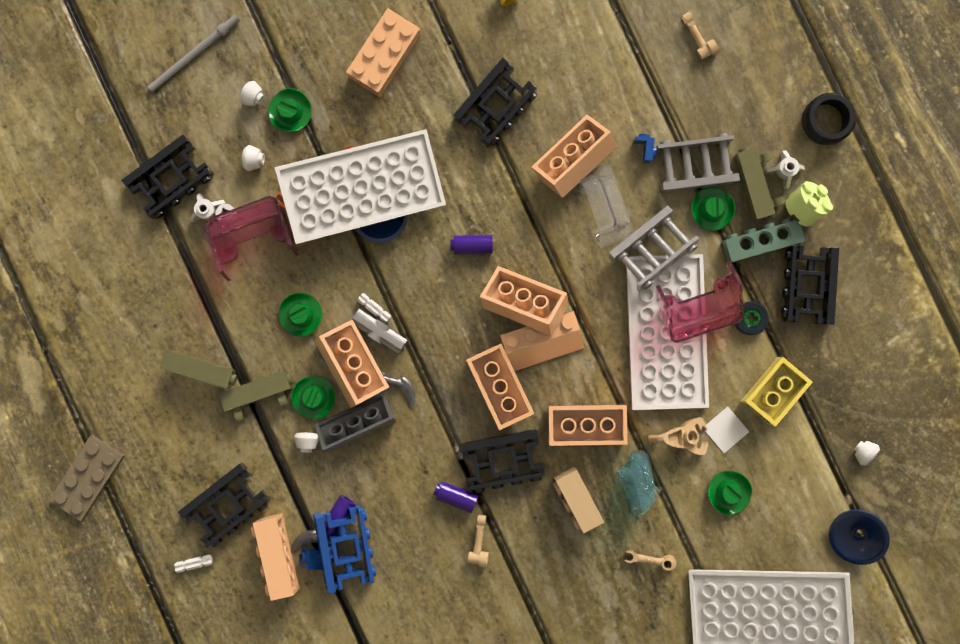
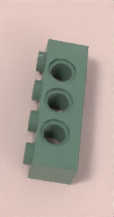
[722,218,805,264]

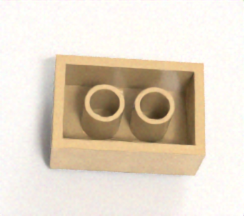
[552,467,604,534]

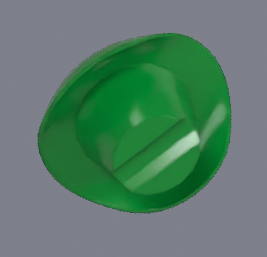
[268,88,312,132]
[691,187,735,231]
[279,293,323,337]
[291,376,335,420]
[708,471,752,515]

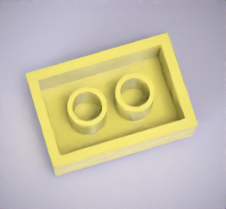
[741,357,812,427]

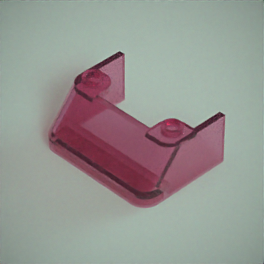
[205,196,300,282]
[656,261,744,343]

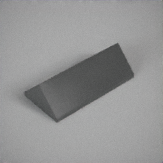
[315,393,396,453]

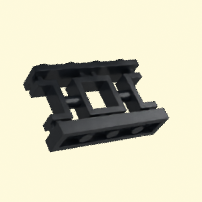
[453,58,538,148]
[121,135,214,219]
[781,245,839,325]
[460,429,545,493]
[178,463,271,549]

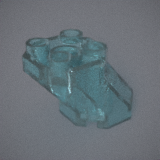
[616,449,661,521]

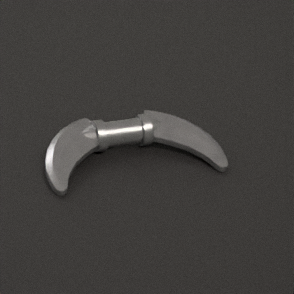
[381,372,415,408]
[291,530,345,570]

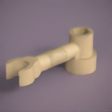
[682,12,720,60]
[468,515,489,568]
[624,550,677,571]

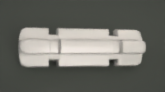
[357,293,391,323]
[174,554,213,573]

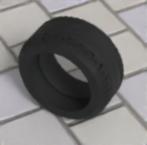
[802,93,856,145]

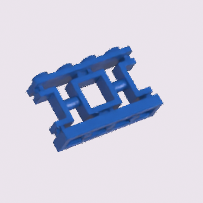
[313,504,376,594]

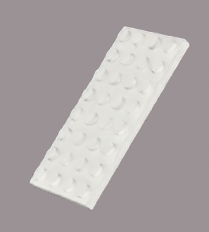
[274,129,446,244]
[626,254,709,410]
[689,569,854,644]

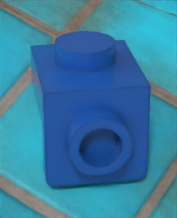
[633,134,657,164]
[299,547,322,570]

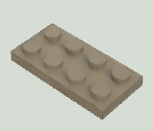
[48,435,125,521]

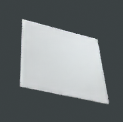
[705,407,749,453]

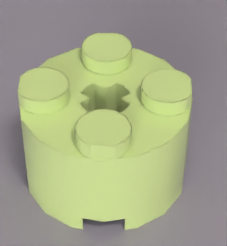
[785,181,833,226]

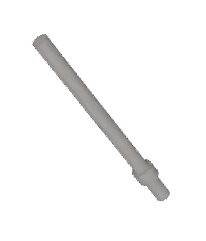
[147,15,240,92]

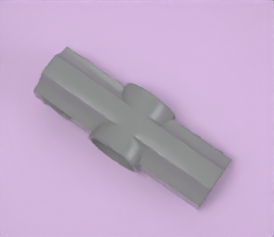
[352,309,408,354]

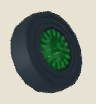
[733,301,769,336]

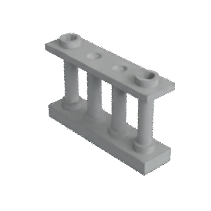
[656,133,740,193]
[609,205,699,292]

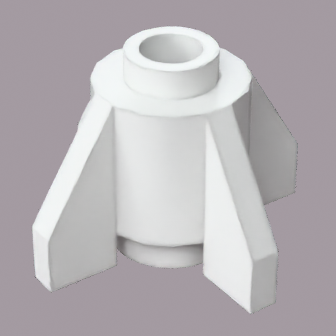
[765,150,805,190]
[190,193,226,229]

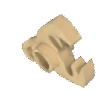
[648,417,708,456]

